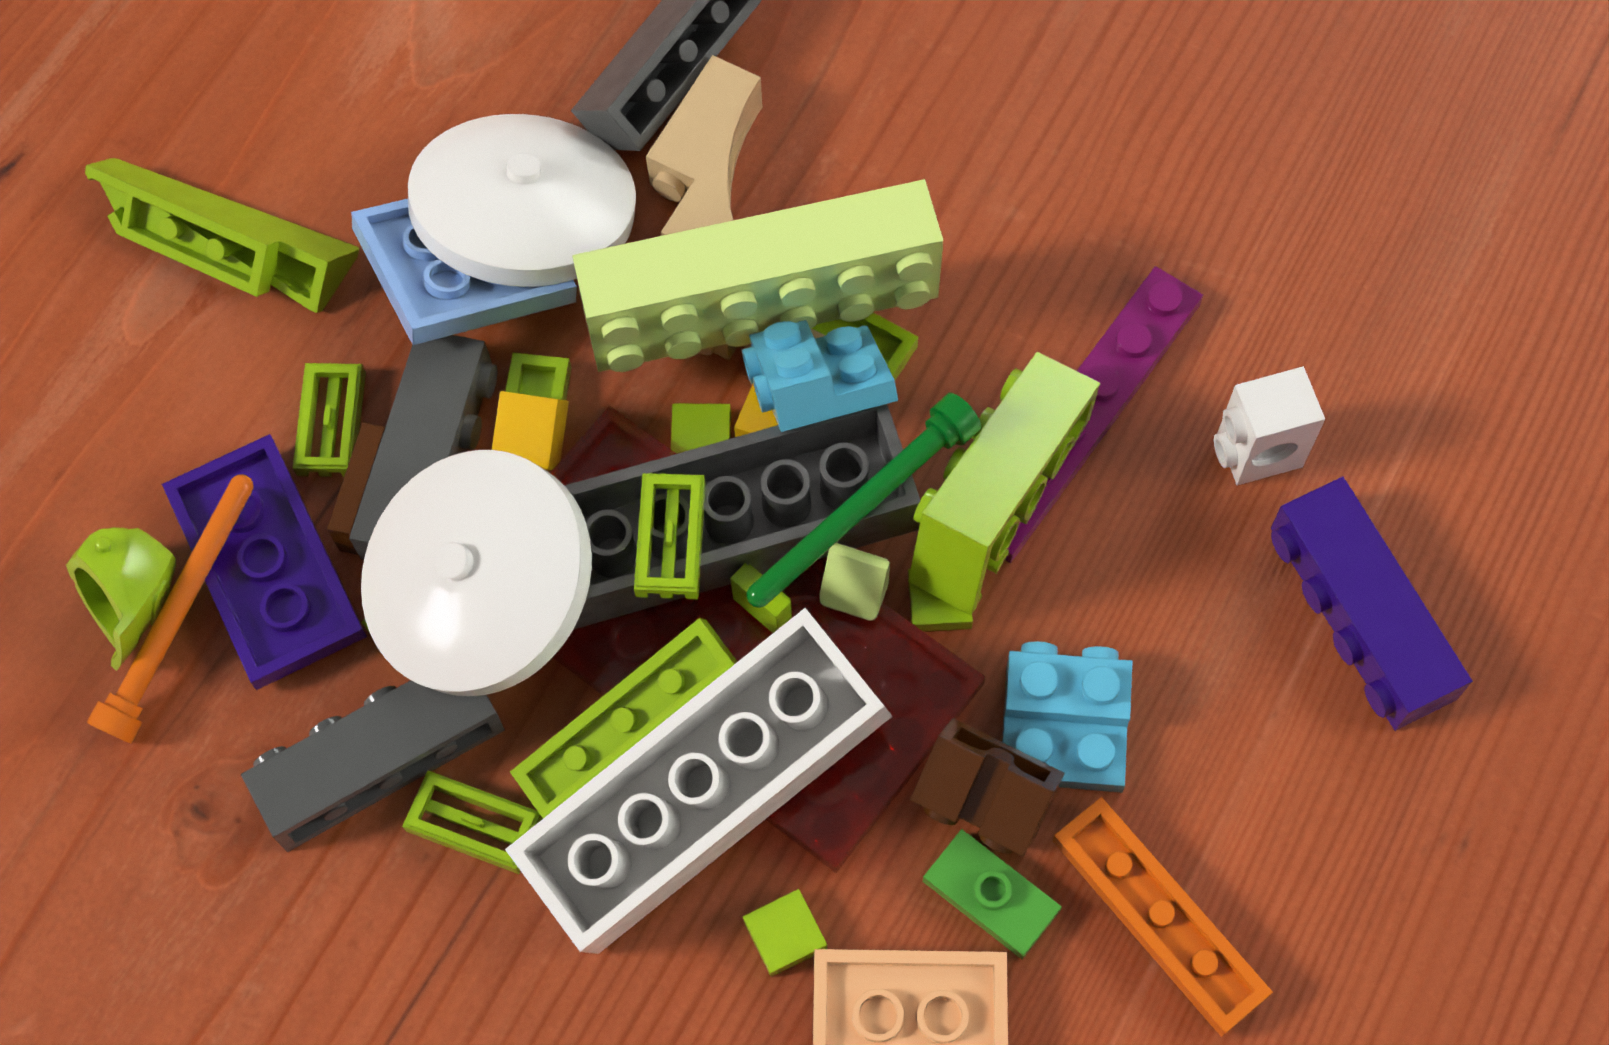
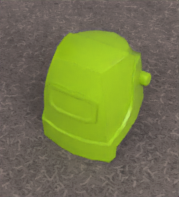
[66,527,176,671]

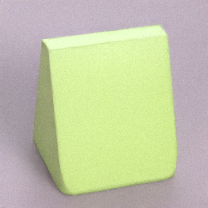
[820,543,890,621]

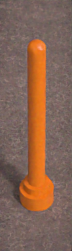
[86,474,254,744]

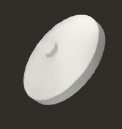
[408,114,636,287]
[361,450,592,696]

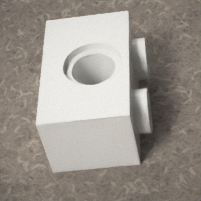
[1214,366,1325,485]

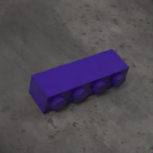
[1271,476,1473,731]

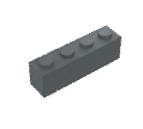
[571,0,762,151]
[349,335,498,560]
[241,680,505,852]

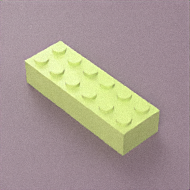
[572,179,943,372]

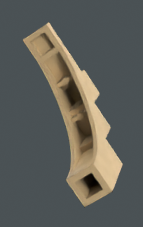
[646,55,825,360]

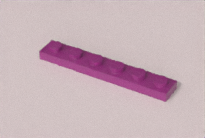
[1005,266,1203,563]

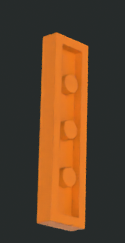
[1052,797,1273,1037]

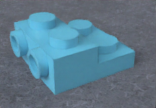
[742,320,898,432]
[1002,641,1133,793]

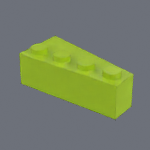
[908,352,1100,615]

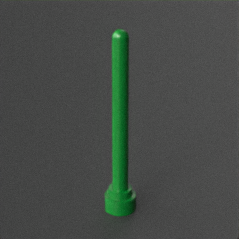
[746,392,982,608]

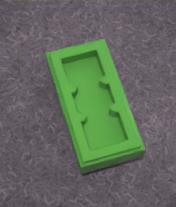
[922,829,1062,960]

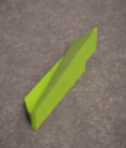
[85,158,359,313]

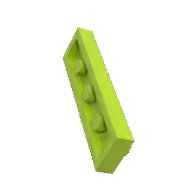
[510,618,738,818]

